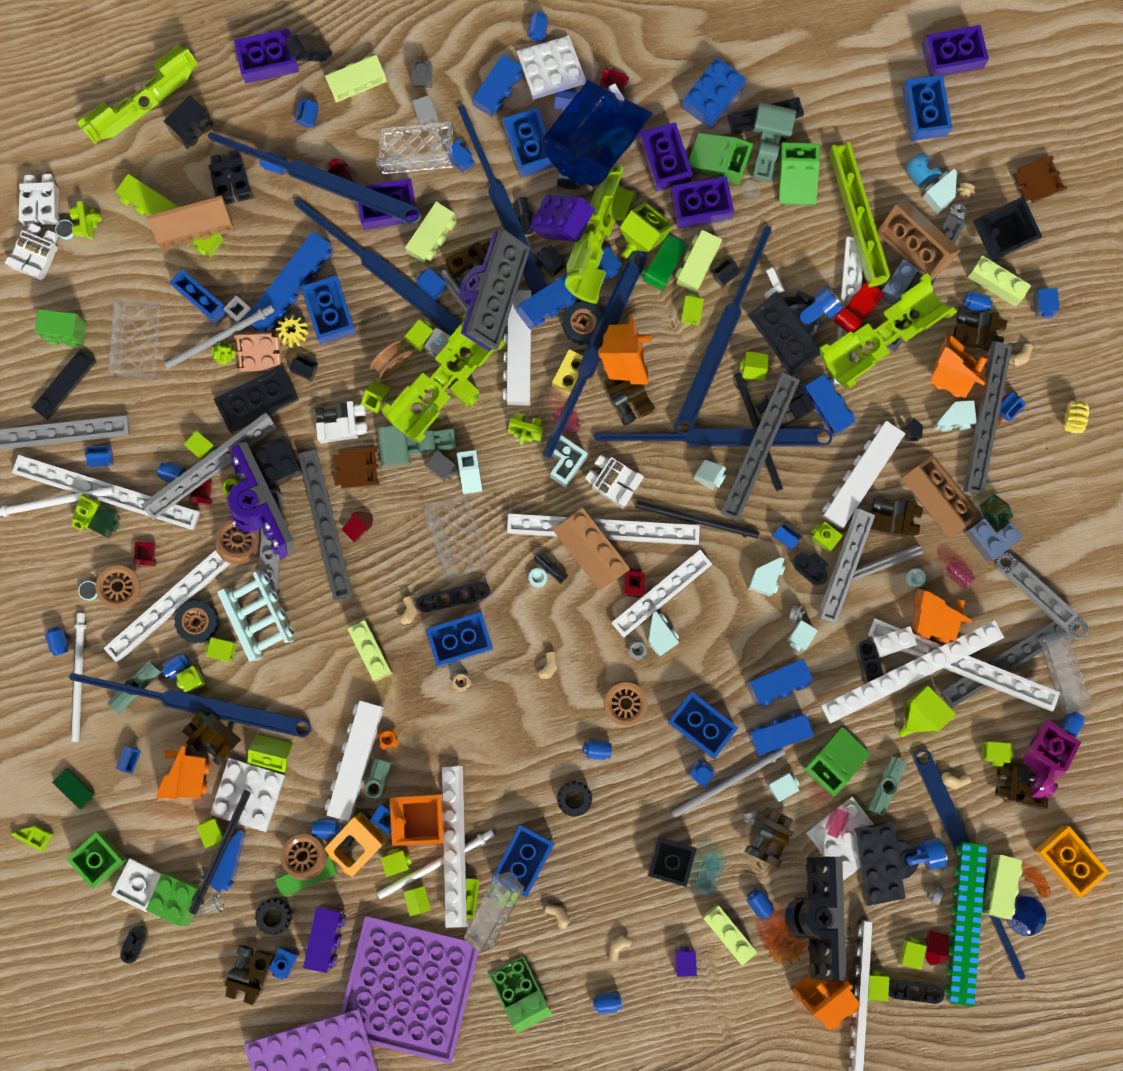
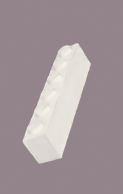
[503,290,531,406]
[821,421,905,530]
[325,701,384,821]

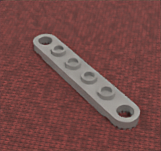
[258,490,284,599]
[995,553,1089,640]

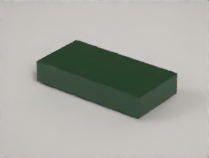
[52,768,95,809]

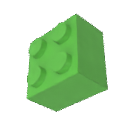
[35,309,87,347]
[66,831,128,889]
[146,873,200,926]

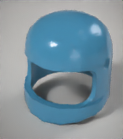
[906,154,942,188]

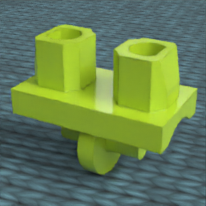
[69,201,102,239]
[508,413,544,445]
[72,493,100,530]

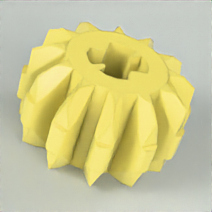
[276,315,309,348]
[1064,401,1089,433]

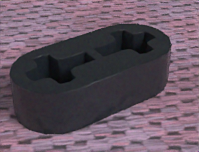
[120,926,148,964]

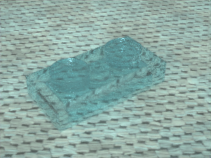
[692,852,727,897]

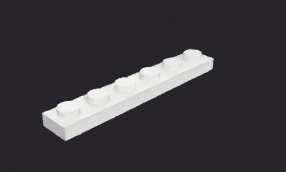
[611,550,712,638]

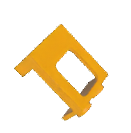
[324,812,388,877]

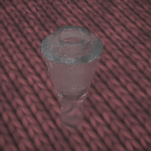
[193,894,224,918]

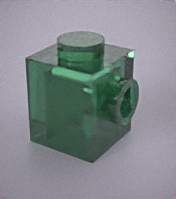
[980,494,1014,528]
[87,507,120,538]

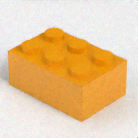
[1034,825,1110,898]

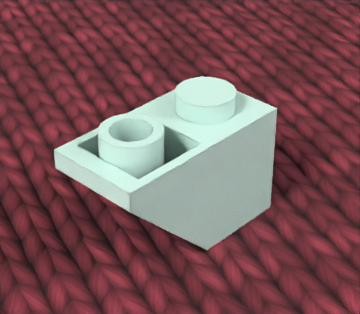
[923,169,957,214]
[934,400,977,432]
[457,450,482,494]
[693,460,726,491]
[748,557,786,597]
[648,612,679,657]

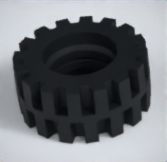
[557,781,592,817]
[255,898,292,935]

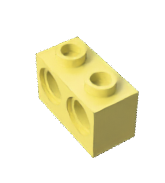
[552,349,583,395]

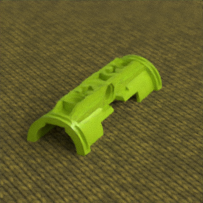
[76,44,198,145]
[565,165,637,304]
[820,273,957,389]
[382,311,505,443]

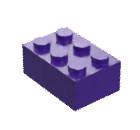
[922,25,989,77]
[234,28,299,83]
[639,122,692,192]
[670,176,734,229]
[358,178,418,230]
[530,195,595,242]
[303,904,347,973]

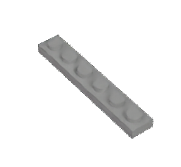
[817,508,875,624]

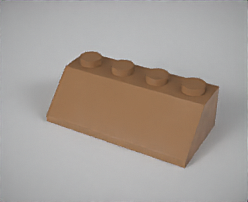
[147,196,234,250]
[877,201,961,281]
[902,455,981,539]
[552,506,630,590]

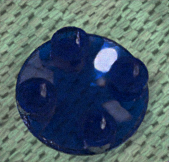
[1007,896,1046,936]

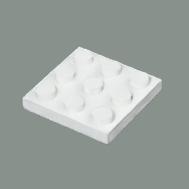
[516,35,586,100]
[210,758,286,832]
[806,797,874,880]

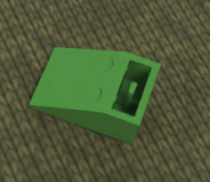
[689,133,753,185]
[779,143,820,205]
[802,727,870,796]
[489,956,553,1033]

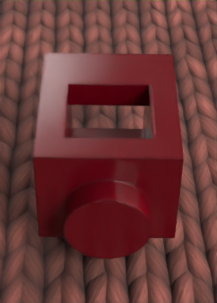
[623,568,645,598]

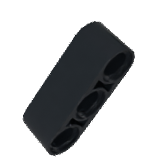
[285,34,332,62]
[855,640,884,684]

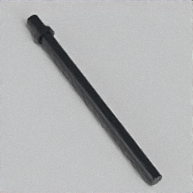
[734,372,783,492]
[635,501,760,539]
[189,789,252,915]

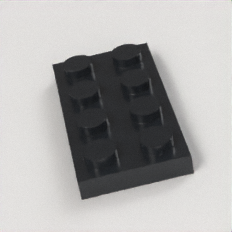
[213,366,299,434]

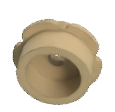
[957,183,976,198]
[452,672,471,692]

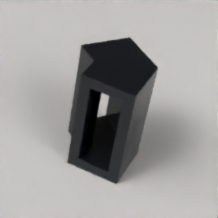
[711,257,741,288]
[289,353,319,382]
[902,418,923,442]

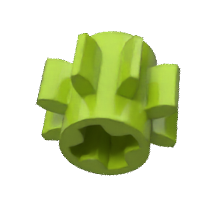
[211,341,236,364]

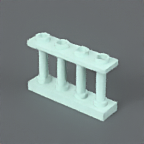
[217,571,295,662]

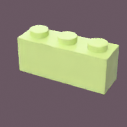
[325,55,387,102]
[405,202,457,265]
[675,230,722,294]
[967,256,1031,307]
[348,620,393,682]
[982,855,1022,920]
[702,904,757,966]

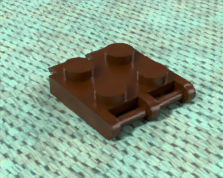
[1013,155,1067,203]
[332,447,380,489]

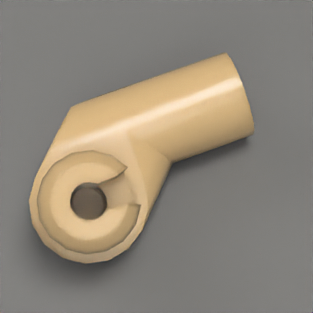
[1009,344,1033,366]
[400,596,417,625]
[538,652,557,679]
[941,772,971,789]
[545,903,570,929]
[608,935,632,961]

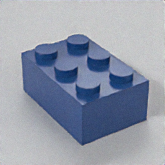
[682,57,746,129]
[902,75,952,141]
[502,108,555,178]
[301,275,357,345]
[426,612,494,668]
[746,659,813,707]
[667,691,738,759]
[492,824,555,897]

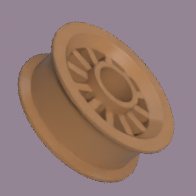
[370,340,412,380]
[215,520,259,564]
[95,565,140,610]
[604,682,648,726]
[281,834,327,881]

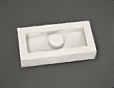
[873,627,917,658]

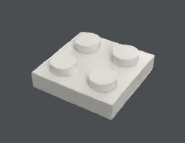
[111,858,162,912]

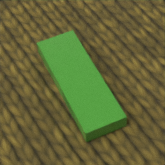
[275,856,338,898]

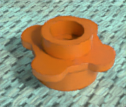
[378,728,399,750]

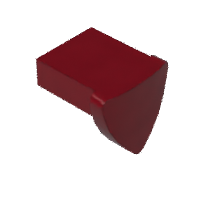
[600,66,629,94]
[325,158,354,182]
[188,481,212,506]
[342,511,373,543]
[133,542,156,567]
[925,930,949,965]

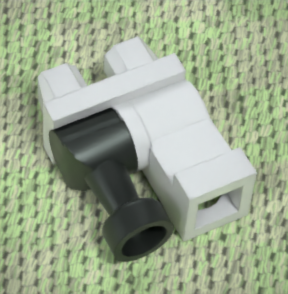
[315,401,368,444]

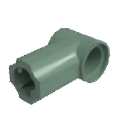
[365,759,391,799]

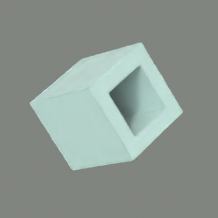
[787,620,818,652]
[767,773,800,802]

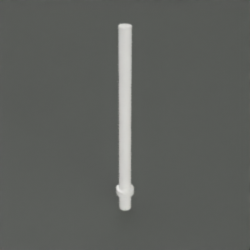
[0,487,114,517]
[71,613,87,742]
[377,830,495,899]

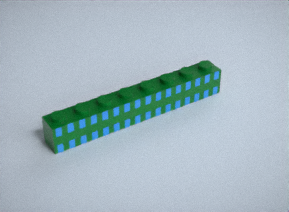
[944,841,987,1007]

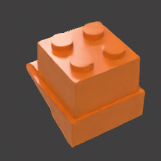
[599,315,652,384]
[930,333,988,398]
[911,588,972,643]
[156,745,210,799]
[390,794,445,846]
[791,974,860,1030]

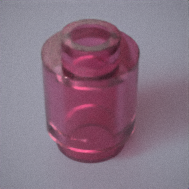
[553,406,581,434]
[946,560,975,588]
[825,808,850,839]

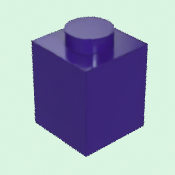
[674,946,697,977]

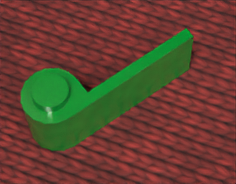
[641,234,688,291]

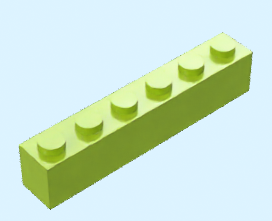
[115,174,224,257]

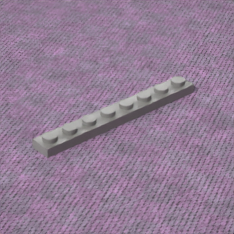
[141,413,277,520]
[0,415,130,450]

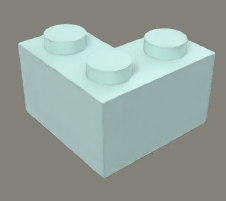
[550,435,588,488]

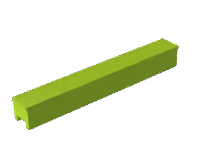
[829,142,890,287]

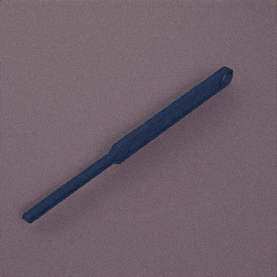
[458,105,547,296]
[208,132,421,224]
[294,199,466,348]
[675,226,771,437]
[543,251,646,457]
[594,429,832,447]
[69,673,312,737]
[913,749,1025,980]

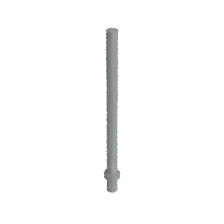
[164,305,276,369]
[671,748,786,818]

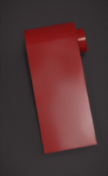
[833,282,885,333]

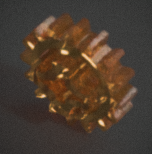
[763,921,807,965]

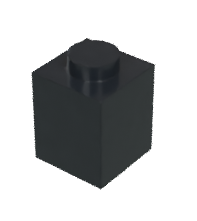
[537,245,566,278]

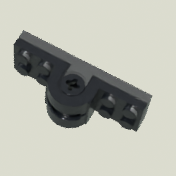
[785,856,846,981]

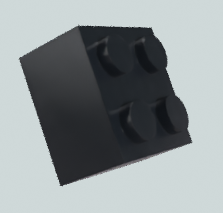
[163,95,213,149]
[251,436,303,490]
[647,836,697,887]

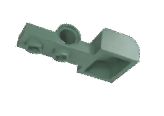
[752,102,796,183]
[377,426,457,468]

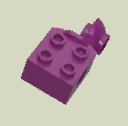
[1022,720,1081,799]

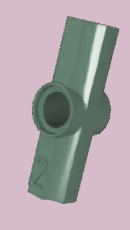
[107,660,162,714]
[868,756,907,817]

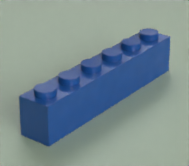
[245,232,333,332]
[516,247,621,329]

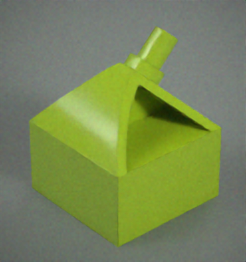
[620,201,675,259]
[898,686,956,737]

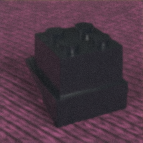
[973,196,1042,261]

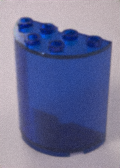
[542,80,653,185]

